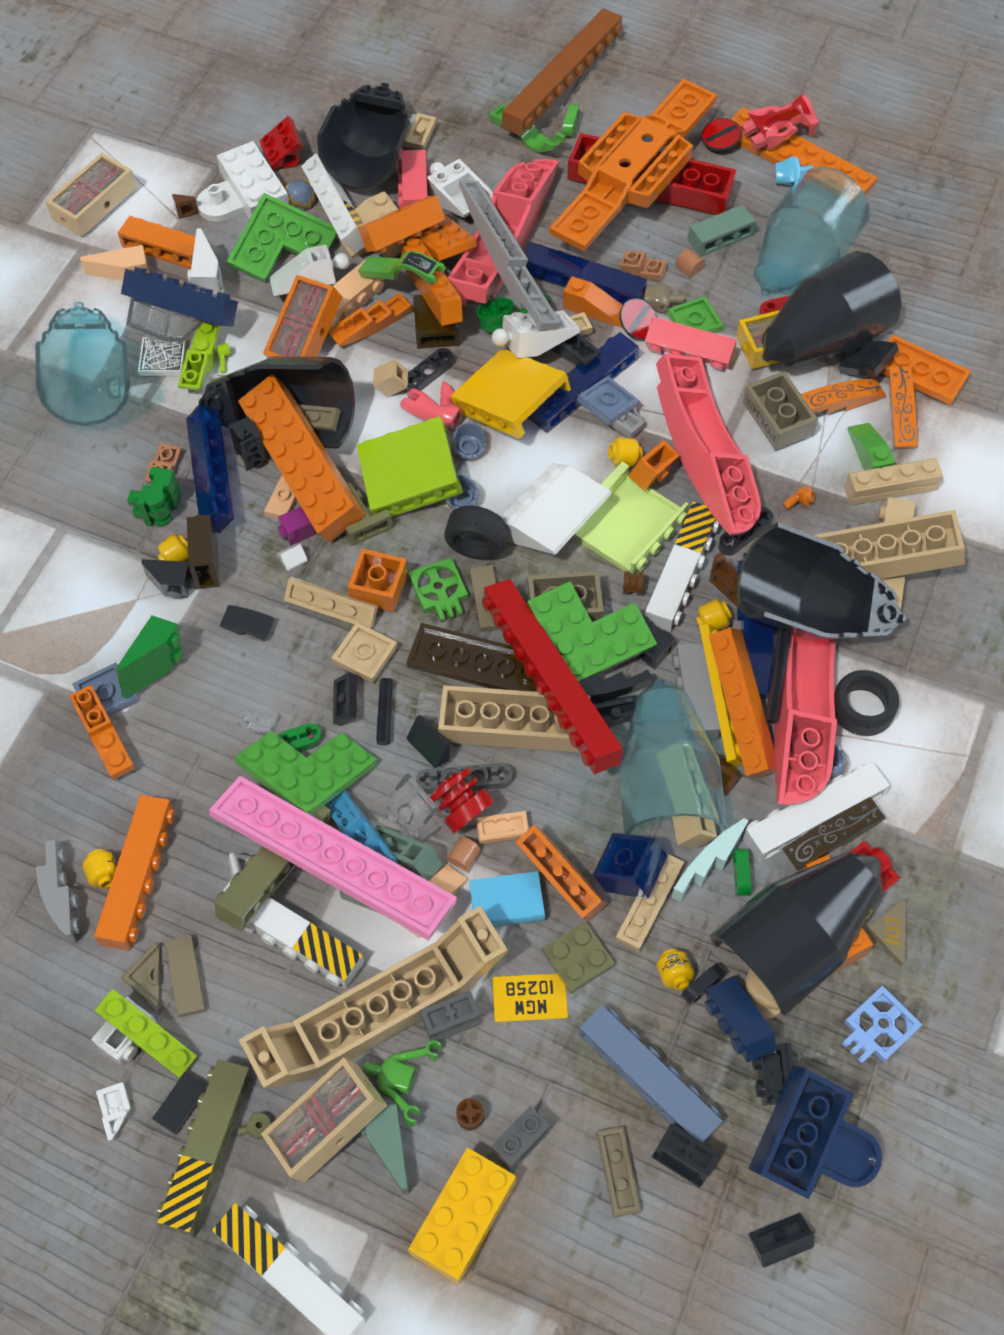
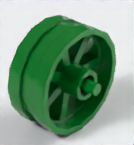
[476,297,516,332]

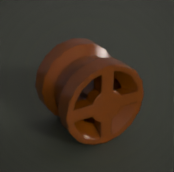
[623,571,643,595]
[456,1098,484,1131]

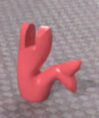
[400,381,463,431]

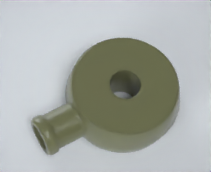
[238,1113,272,1140]

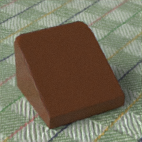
[172,194,198,219]

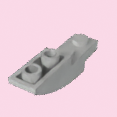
[36,840,80,944]

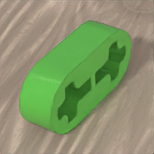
[562,104,580,137]

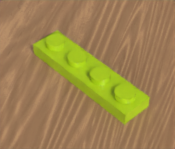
[94,988,197,1078]

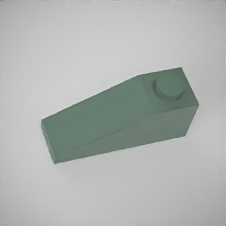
[375,825,442,881]
[361,1104,409,1195]

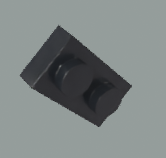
[333,672,357,726]

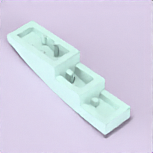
[671,818,749,902]

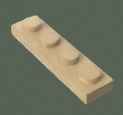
[284,577,378,629]
[615,851,684,952]

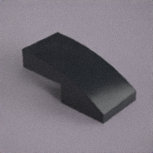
[219,605,275,641]

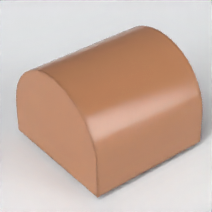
[676,248,705,278]
[446,836,481,873]

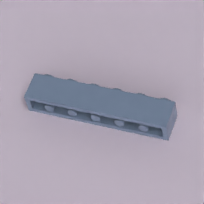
[578,1005,723,1143]

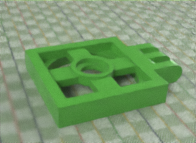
[408,557,468,622]

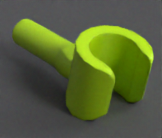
[217,343,231,374]

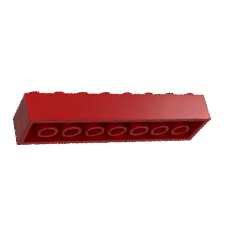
[567,133,737,215]

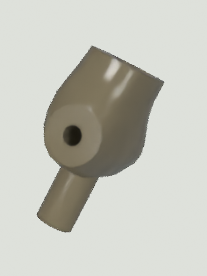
[645,284,684,312]

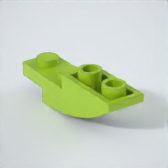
[178,319,221,391]

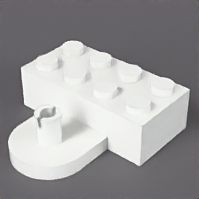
[197,141,289,222]

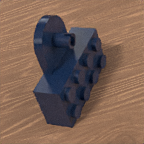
[748,1065,882,1199]

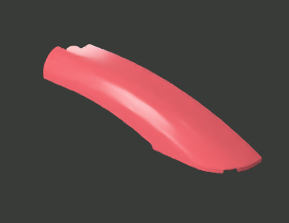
[447,159,559,306]
[656,353,761,535]
[774,633,837,805]

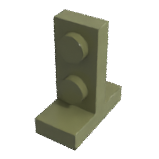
[345,483,392,546]

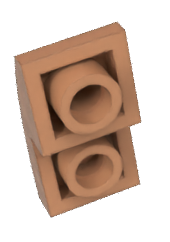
[619,250,668,281]
[145,443,183,483]

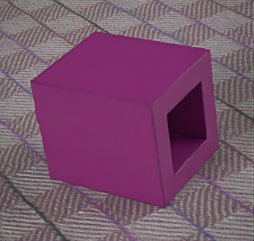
[277,507,315,546]

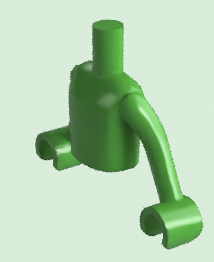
[363,1040,442,1127]

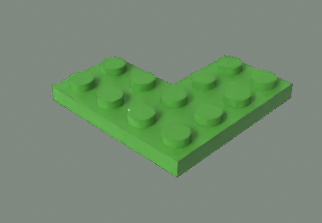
[227,193,338,282]
[527,581,657,681]
[235,731,377,815]

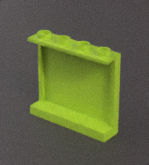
[356,416,463,517]

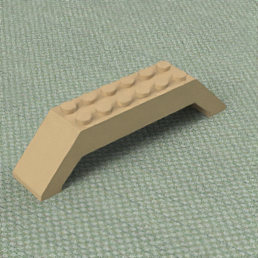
[239,905,508,1090]

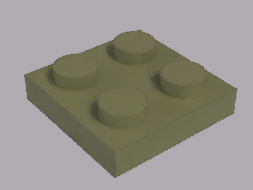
[542,921,615,994]

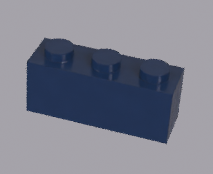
[704,976,776,1063]

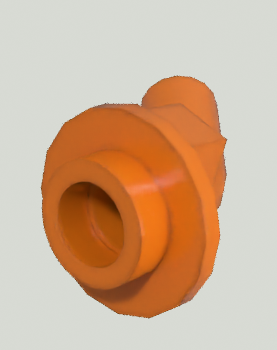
[782,485,814,510]

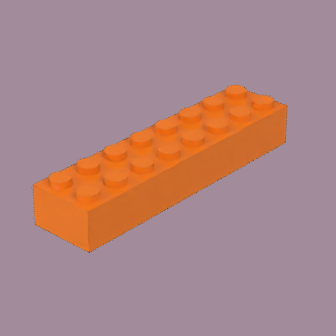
[238,374,366,542]

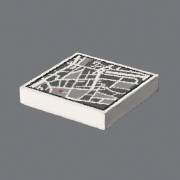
[138,337,187,376]

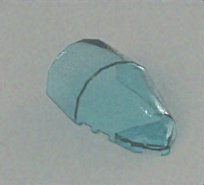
[754,167,869,296]
[35,302,130,426]
[618,678,727,845]

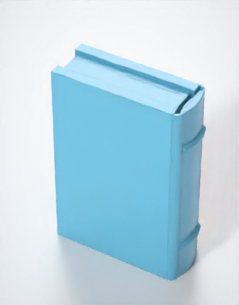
[469,871,545,927]

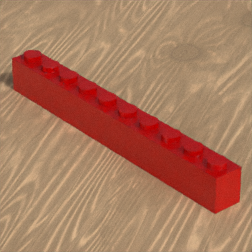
[482,579,623,774]

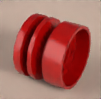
[427,767,495,834]

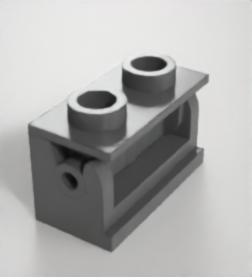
[420,991,481,1041]
[491,1106,550,1173]

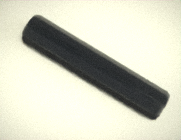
[376,678,393,745]

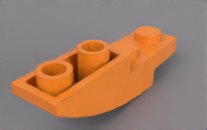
[69,685,135,780]

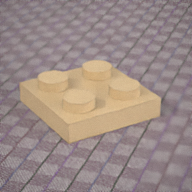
[331,622,398,683]

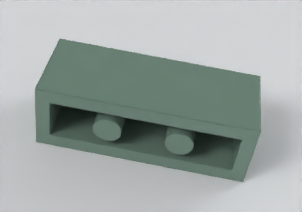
[688,205,756,257]

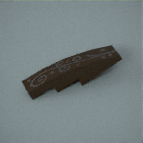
[783,797,886,871]

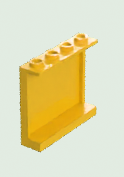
[450,348,571,439]

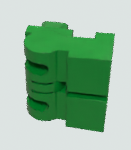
[127,467,182,527]

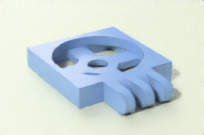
[842,986,922,1064]

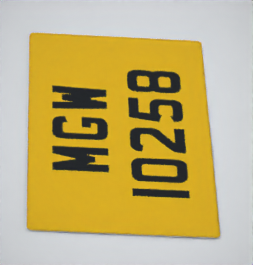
[493,974,568,1022]

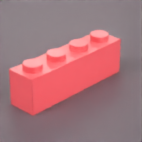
[398,150,428,209]
[645,317,736,370]

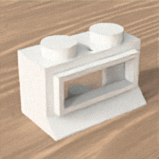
[91,996,157,1066]

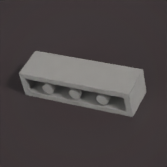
[672,643,720,742]

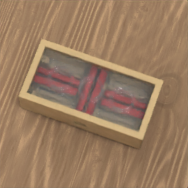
[45,152,137,237]
[261,1057,388,1182]

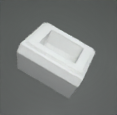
[276,543,308,572]
[229,853,250,878]

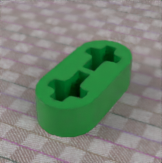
[278,723,322,752]
[733,849,751,896]

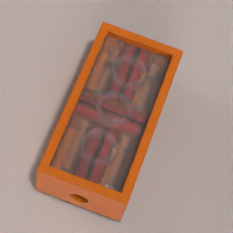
[263,275,343,358]

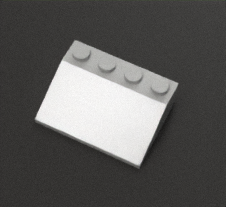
[501,462,612,555]

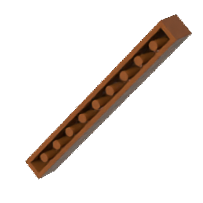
[502,8,623,136]

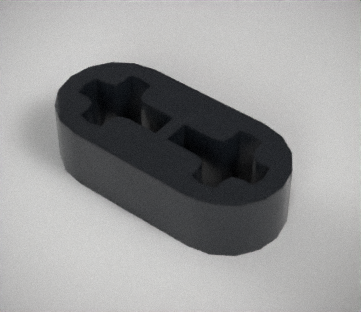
[681,963,727,1006]

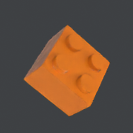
[347,549,408,612]

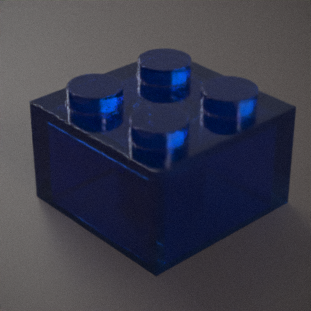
[592,833,668,899]

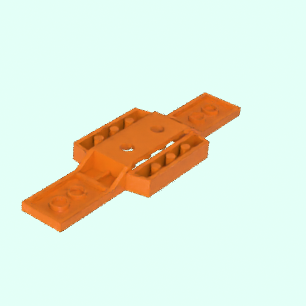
[549,79,717,252]

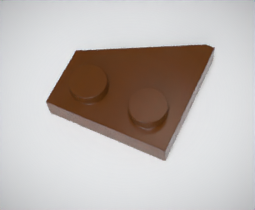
[709,552,740,609]

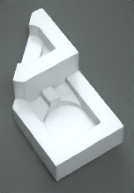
[96,1082,131,1141]

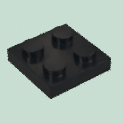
[838,340,899,377]

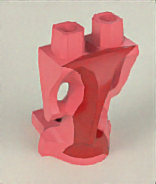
[741,94,819,150]

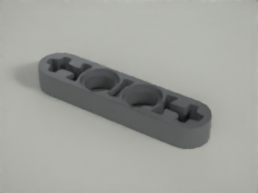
[416,763,513,794]

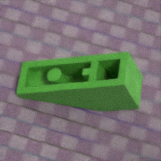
[847,423,896,470]

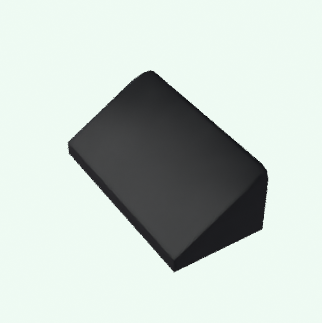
[593,694,642,726]
[407,715,450,768]
[748,1213,814,1268]

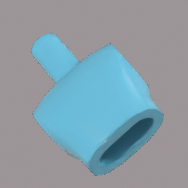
[776,157,813,186]

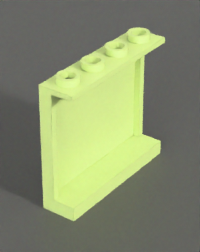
[572,462,689,574]

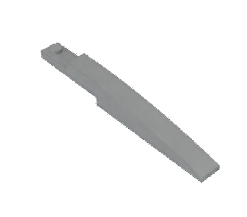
[459,180,561,330]

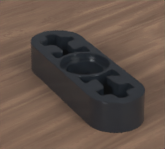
[404,348,453,393]
[718,507,773,556]

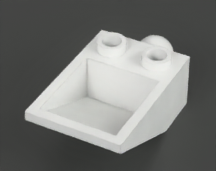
[427,159,493,218]
[187,228,224,294]
[270,244,350,296]
[491,311,580,358]

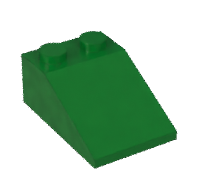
[116,615,184,699]

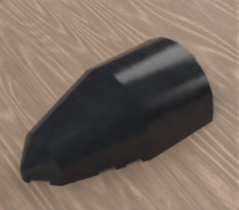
[317,83,411,188]
[761,251,902,367]
[198,356,355,449]
[737,522,906,639]
[710,853,883,1016]

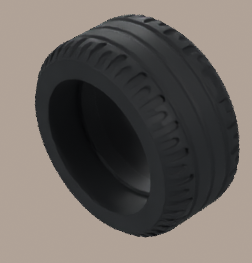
[444,505,508,560]
[834,670,899,736]

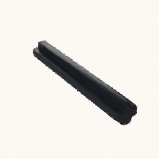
[765,630,791,723]

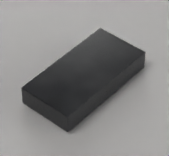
[152,1072,207,1135]

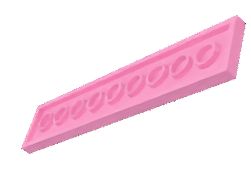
[209,776,457,941]

